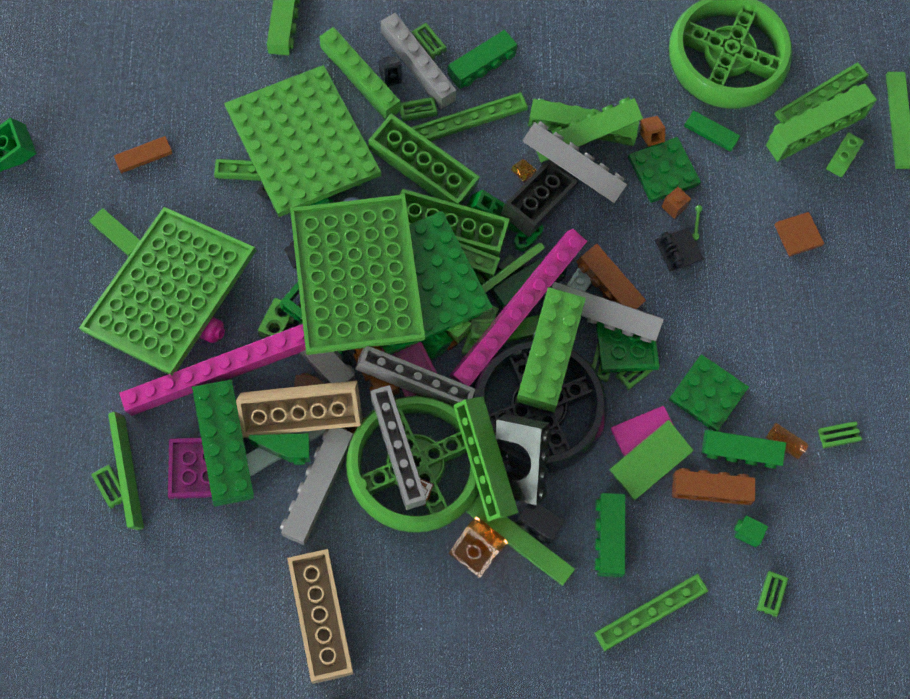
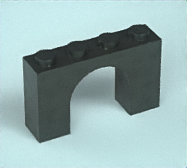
[496,414,551,505]

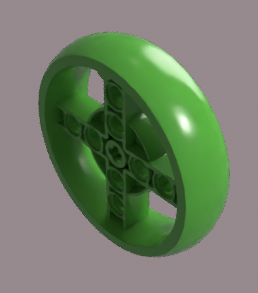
[669,0,792,109]
[346,396,479,533]

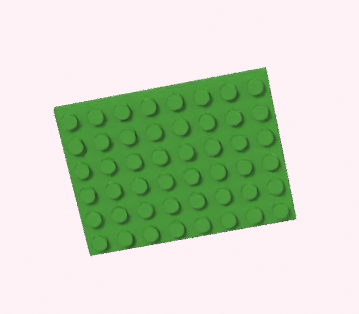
[224,65,382,217]
[290,194,425,355]
[79,207,257,376]

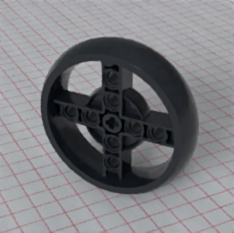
[473,341,607,473]

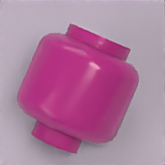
[199,317,225,343]

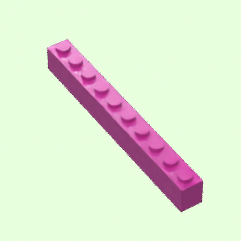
[449,229,587,386]
[119,324,306,416]

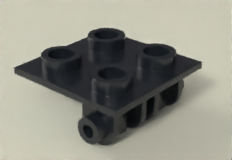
[655,228,704,272]

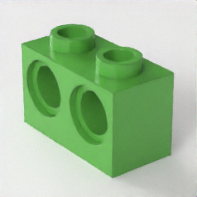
[826,132,864,178]
[258,298,296,338]

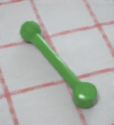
[692,205,703,241]

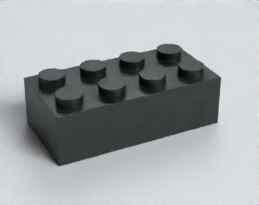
[501,159,578,237]

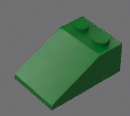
[0,117,36,172]

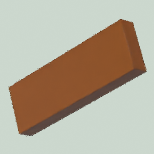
[113,136,173,173]

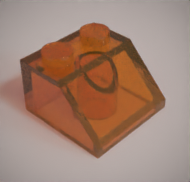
[449,516,508,578]

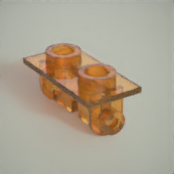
[766,423,809,460]

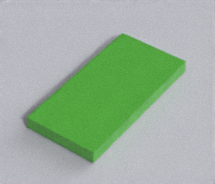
[609,420,694,500]

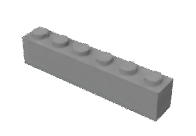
[381,13,456,109]
[522,122,627,203]
[552,282,664,343]
[355,346,475,406]
[370,385,426,510]
[280,428,353,546]

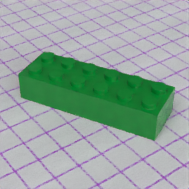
[192,380,254,507]

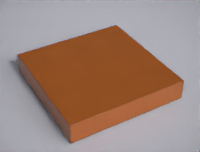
[774,212,824,257]

